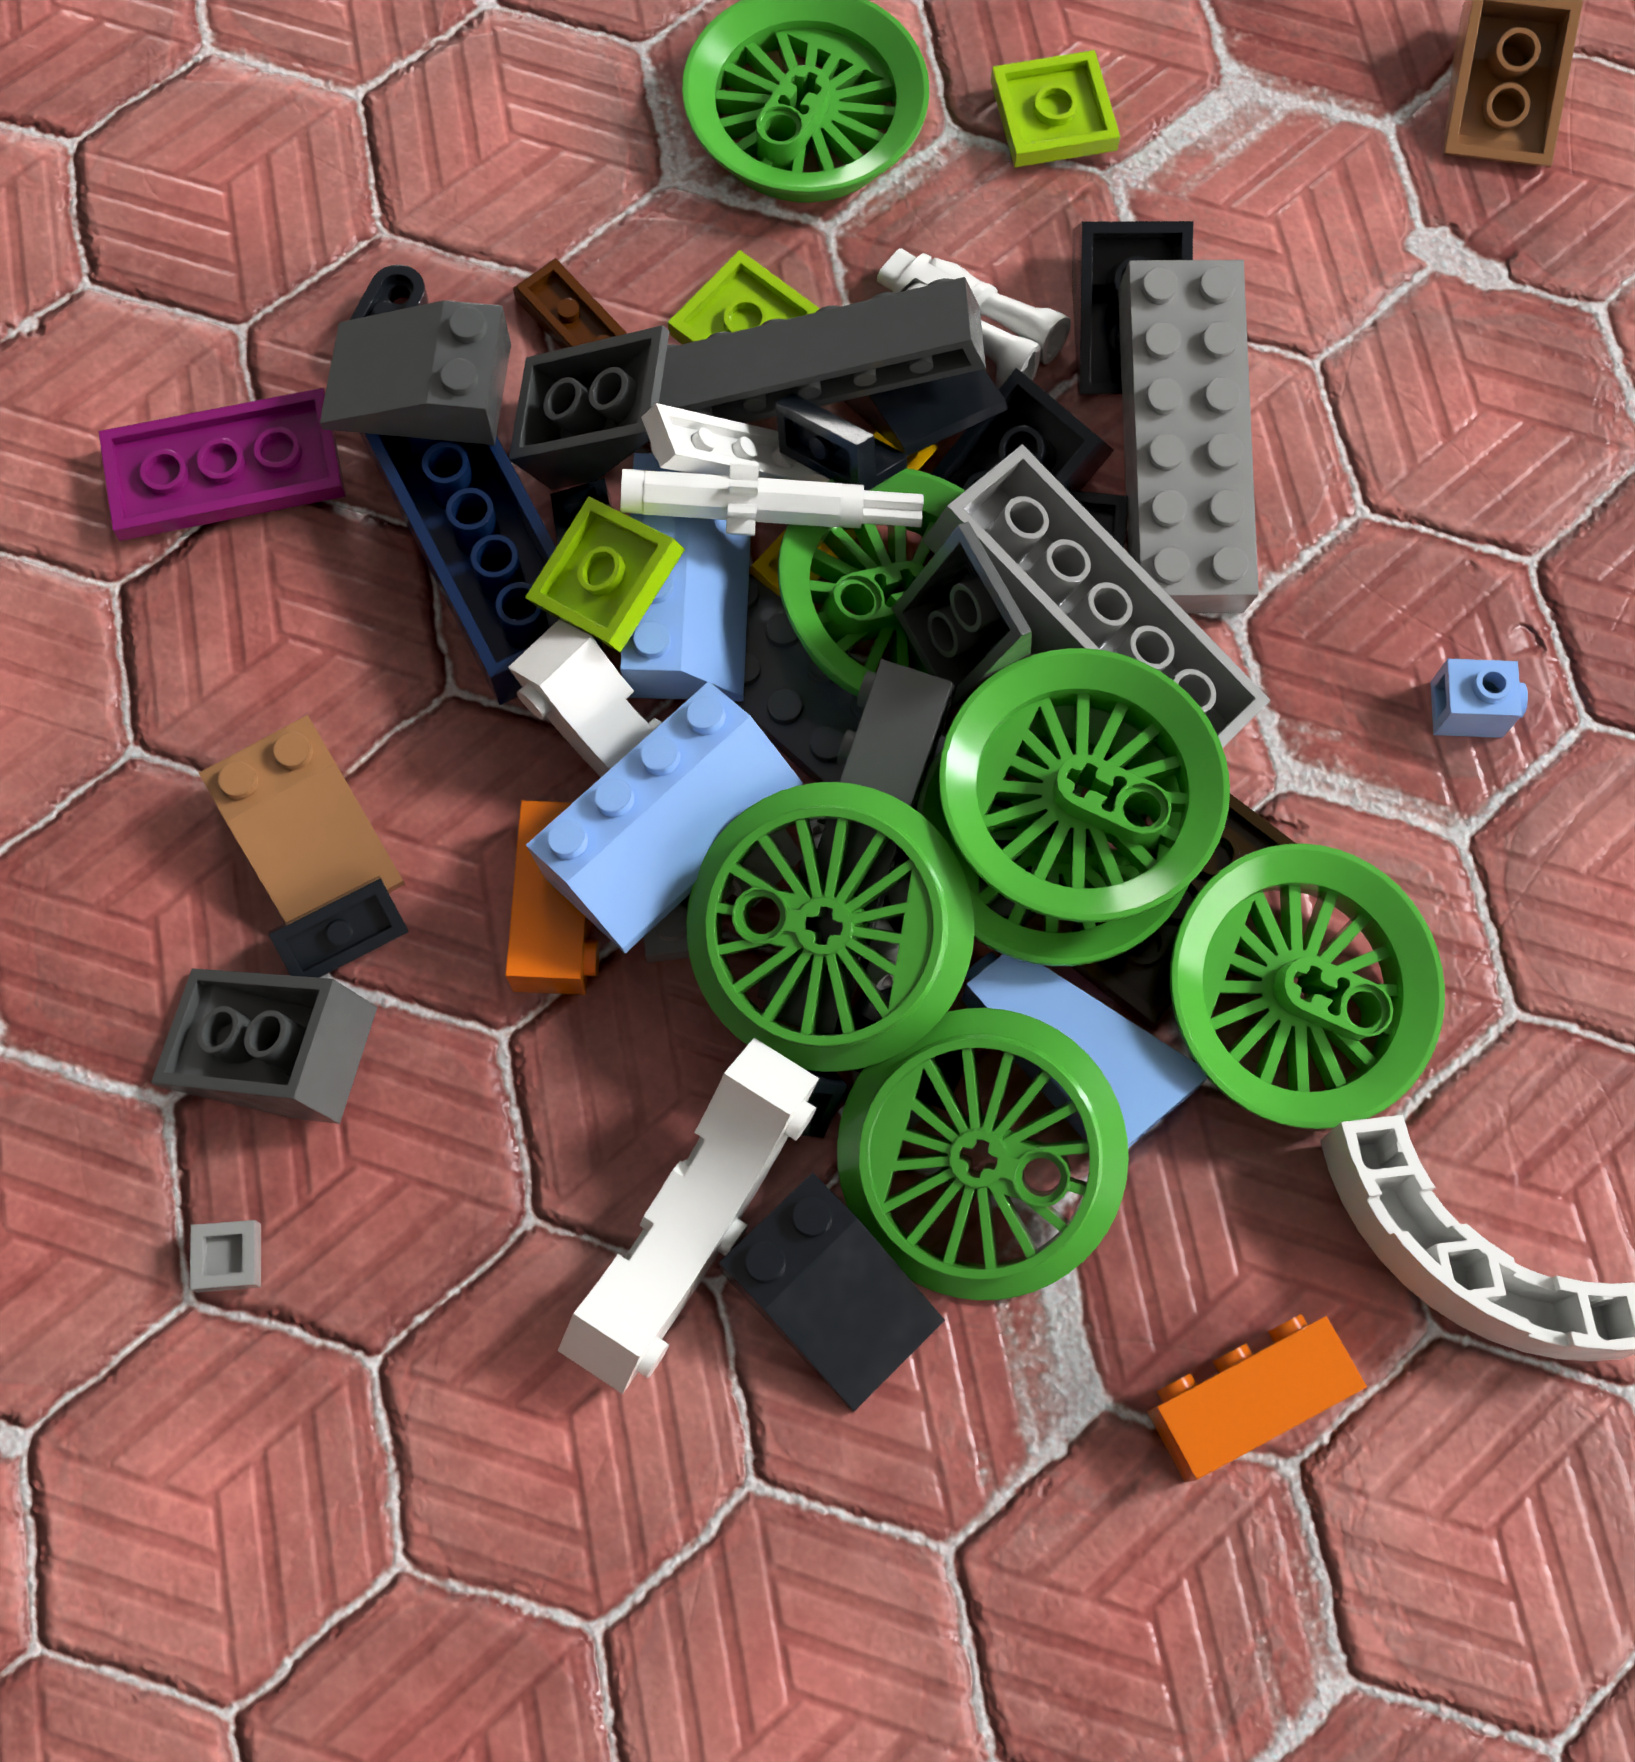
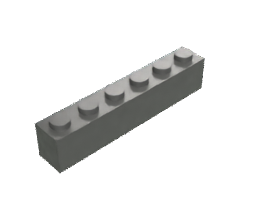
[659,277,986,423]
[758,659,956,1034]

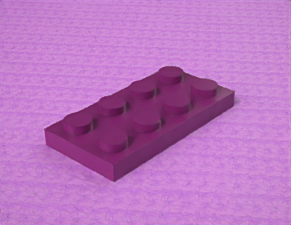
[98,388,346,541]

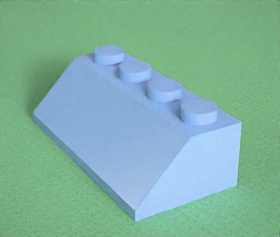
[620,453,751,701]
[526,681,803,954]

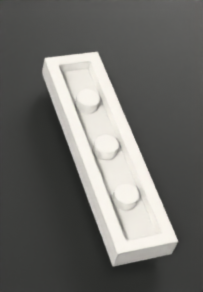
[641,403,830,482]

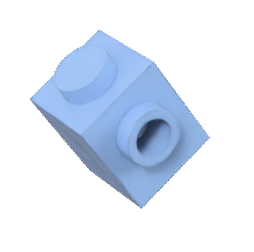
[1430,658,1528,738]

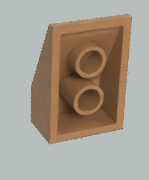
[1443,0,1583,168]
[199,715,405,923]

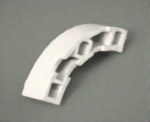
[508,619,803,907]
[558,1038,819,1394]
[1320,1115,1635,1361]

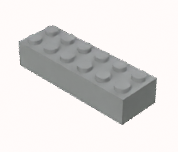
[1118,260,1259,614]
[923,444,1271,748]

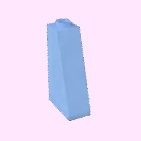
[961,952,1207,1148]

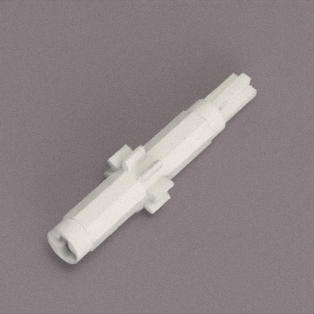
[620,462,924,536]

